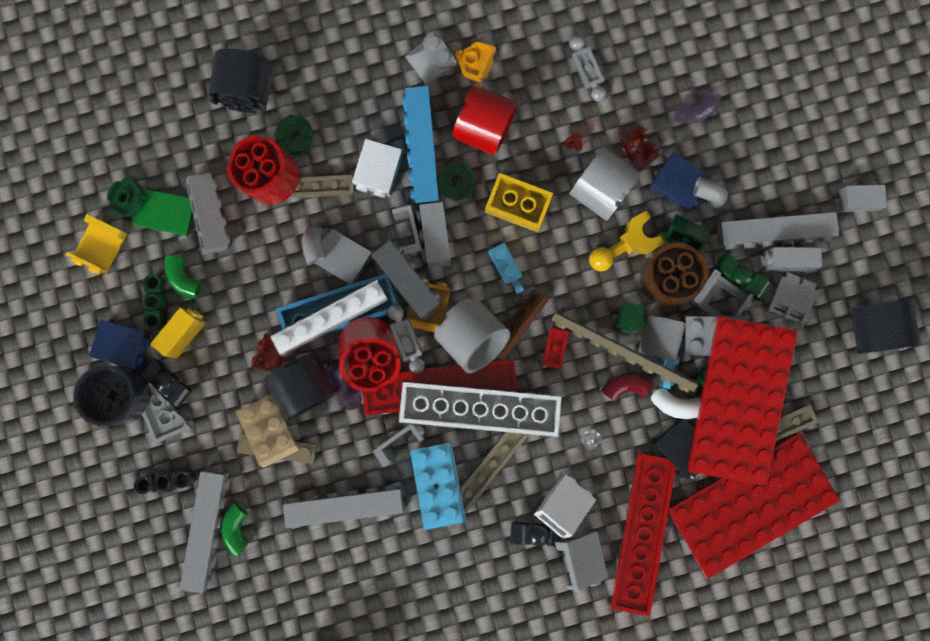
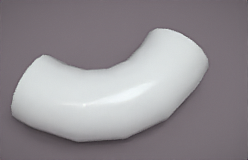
[651,388,701,419]

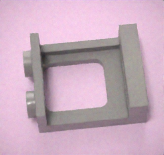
[690,269,754,315]

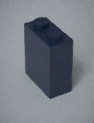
[649,152,712,212]
[89,319,151,370]

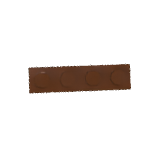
[497,289,549,361]

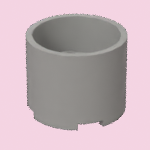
[569,147,641,221]
[434,298,510,373]

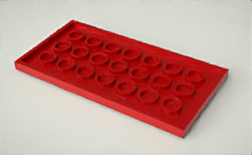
[687,316,798,486]
[668,432,840,579]

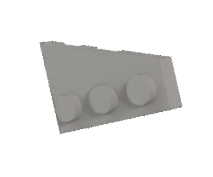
[142,383,192,444]

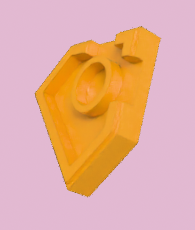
[454,41,496,83]

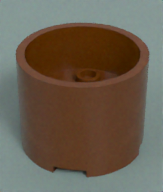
[640,243,708,306]

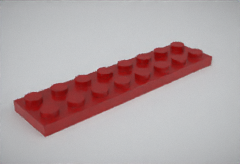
[362,359,518,416]
[610,453,676,616]

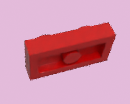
[542,328,569,369]

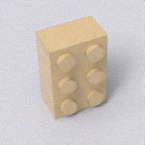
[235,395,299,468]

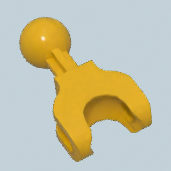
[589,211,666,272]

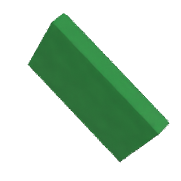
[131,188,193,237]

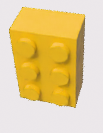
[485,173,553,233]

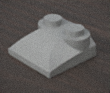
[405,34,457,86]

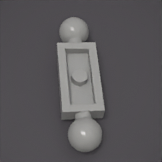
[569,35,606,101]
[388,305,425,373]

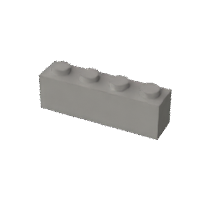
[186,173,230,254]

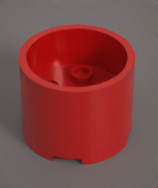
[452,84,518,156]
[227,135,299,205]
[338,317,400,392]

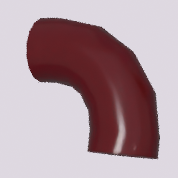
[600,373,654,402]

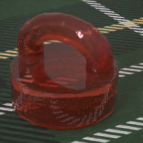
[564,131,583,151]

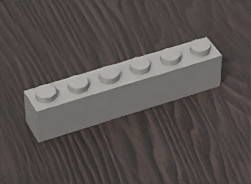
[716,212,839,250]
[179,470,230,593]
[283,485,404,528]

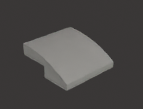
[638,315,686,361]

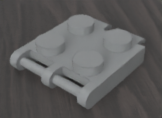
[767,272,818,327]

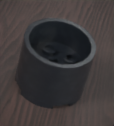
[208,48,273,113]
[850,298,922,354]
[264,351,338,421]
[73,365,151,426]

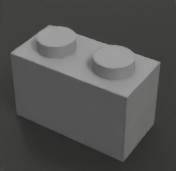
[839,182,887,212]

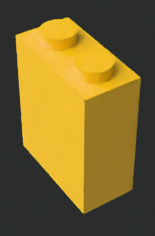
[150,308,206,358]

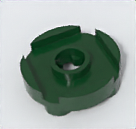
[275,115,314,154]
[438,163,476,202]
[107,178,146,217]

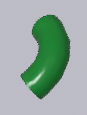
[165,255,201,299]
[221,502,249,558]

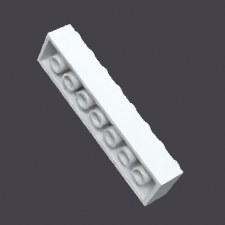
[399,382,561,437]

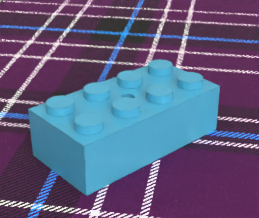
[410,443,467,530]

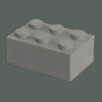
[416,202,451,268]
[684,315,747,356]

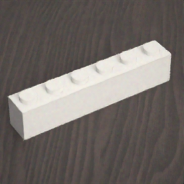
[271,280,388,355]

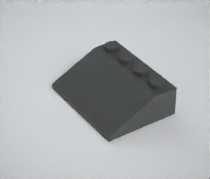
[371,240,441,321]

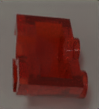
[620,124,661,169]
[251,333,285,373]

